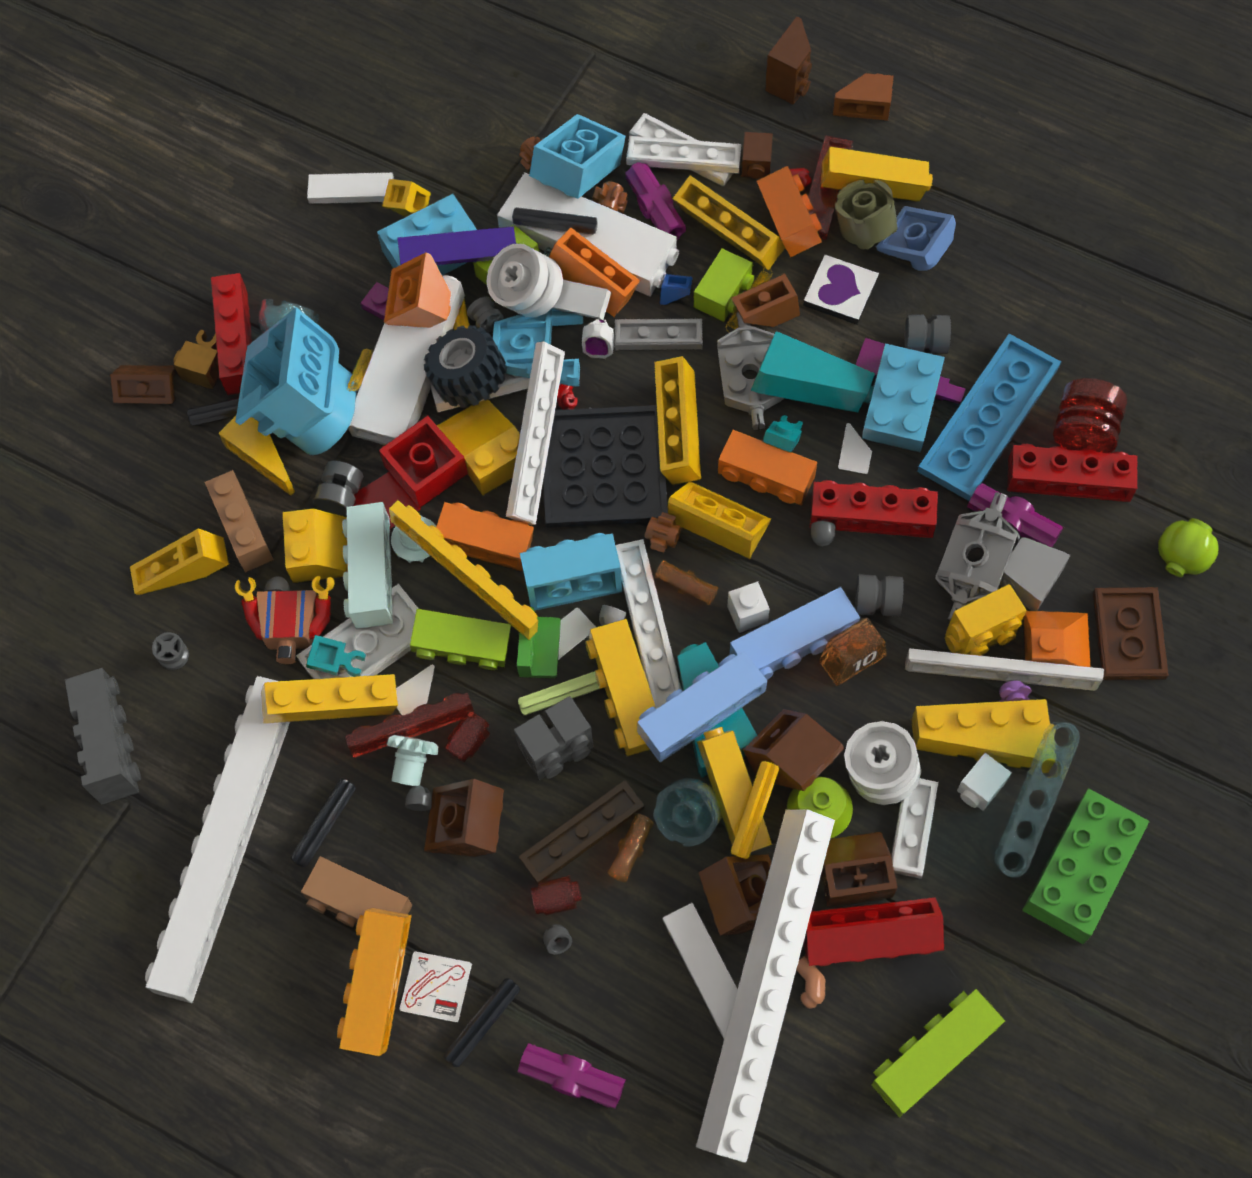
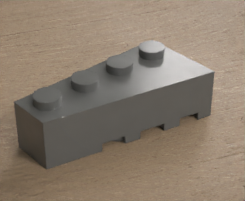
[65,668,141,804]

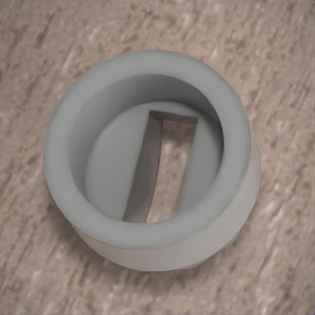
[599,605,626,626]

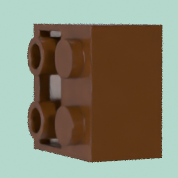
[743,709,844,791]
[821,832,897,907]

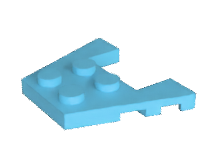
[493,309,583,387]

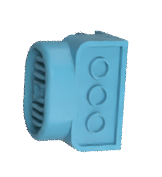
[235,307,357,455]

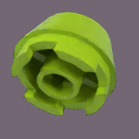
[787,776,853,838]

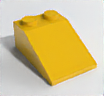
[437,399,520,495]

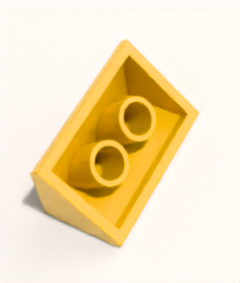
[668,481,771,559]

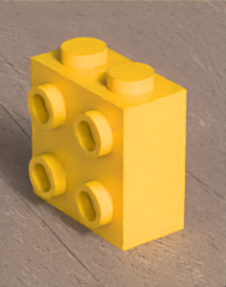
[945,584,1027,656]

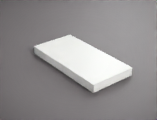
[296,584,418,679]

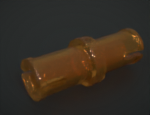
[655,560,719,605]
[607,814,654,882]

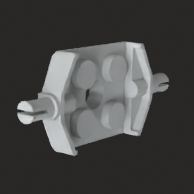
[717,312,784,430]
[935,492,1020,621]

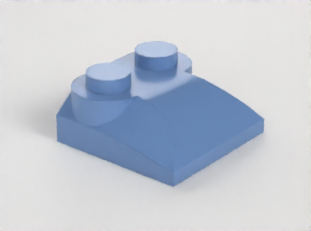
[876,206,956,271]

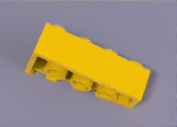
[911,699,1055,773]

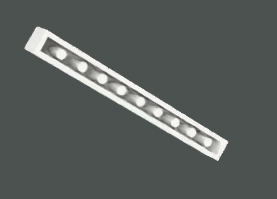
[145,676,290,1003]
[696,810,835,1163]

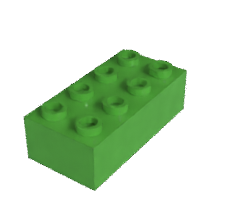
[1022,788,1149,944]

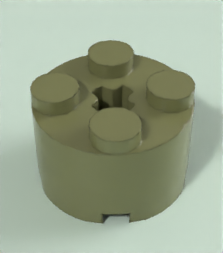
[835,180,897,249]

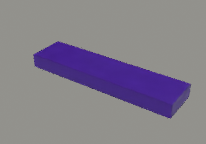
[397,226,516,265]

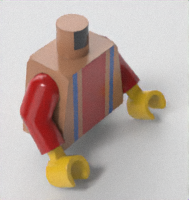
[235,575,335,664]

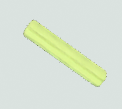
[518,671,600,715]

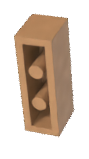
[205,470,274,572]
[301,857,412,927]

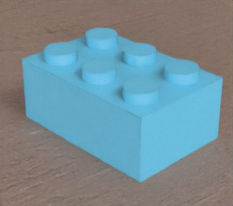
[529,114,626,199]
[377,194,477,275]
[862,344,945,452]
[520,533,622,611]

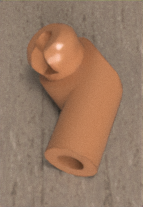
[796,956,826,1009]

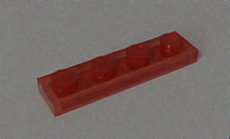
[808,135,853,239]
[345,692,475,758]

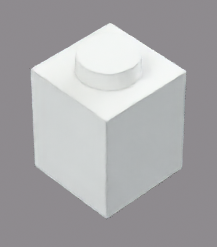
[727,582,770,633]
[957,753,1012,811]

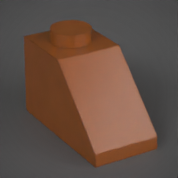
[833,73,893,120]
[731,274,800,327]

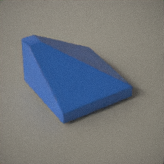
[660,274,693,305]

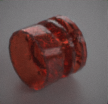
[1053,378,1128,453]

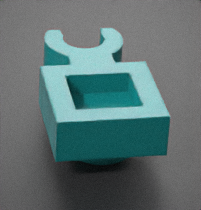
[763,415,803,452]
[306,635,366,677]

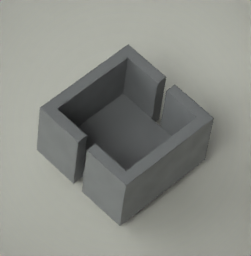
[514,696,594,780]

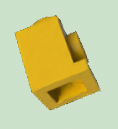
[382,179,431,217]

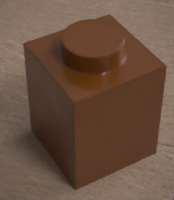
[741,132,773,179]

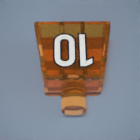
[819,618,887,686]

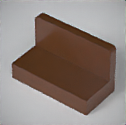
[110,365,177,404]

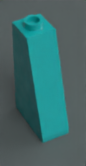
[751,331,875,413]
[677,642,757,778]

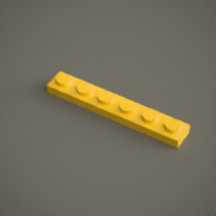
[389,500,538,640]

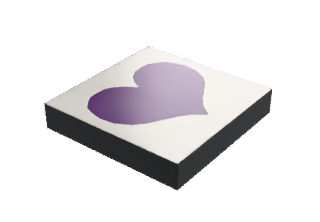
[803,255,879,325]

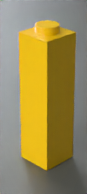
[821,147,933,202]
[697,727,772,852]

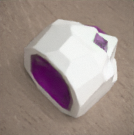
[582,319,614,359]

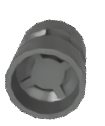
[904,314,951,354]
[312,461,364,517]
[855,574,903,617]

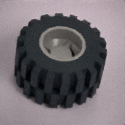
[423,325,507,408]

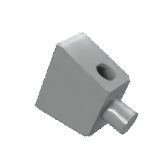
[999,537,1071,611]

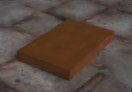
[1093,587,1169,680]

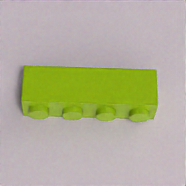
[871,989,1005,1118]

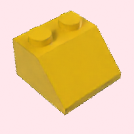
[283,509,348,583]

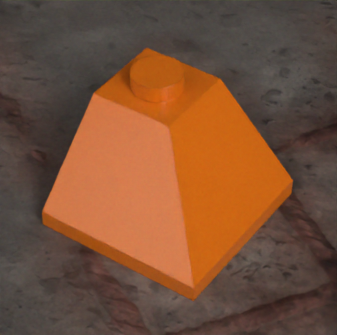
[384,252,451,328]
[1024,611,1091,667]

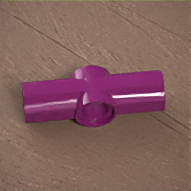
[625,162,686,239]
[967,483,1063,547]
[518,1043,625,1109]

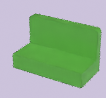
[517,607,561,678]

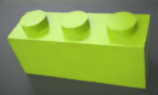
[410,609,511,670]

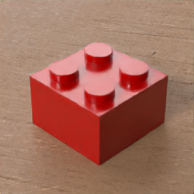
[379,416,468,508]

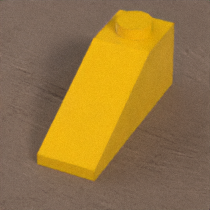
[219,416,295,496]
[130,528,229,595]

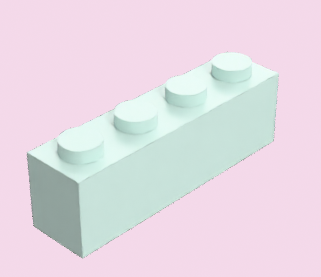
[342,502,393,629]

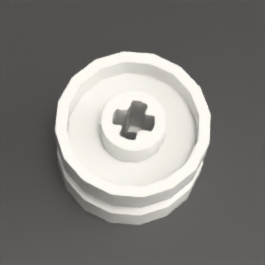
[486,244,563,317]
[844,721,921,805]

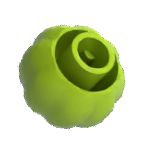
[1158,518,1218,577]

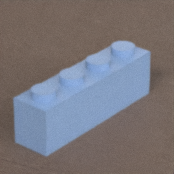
[729,587,860,680]
[637,651,767,762]

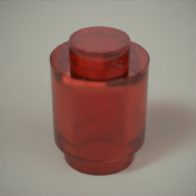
[444,713,490,763]
[531,876,582,916]

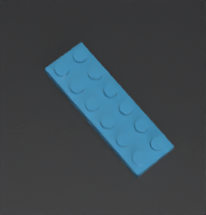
[917,334,1061,501]

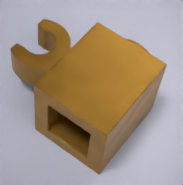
[174,330,219,389]

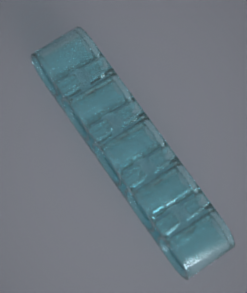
[994,722,1080,878]

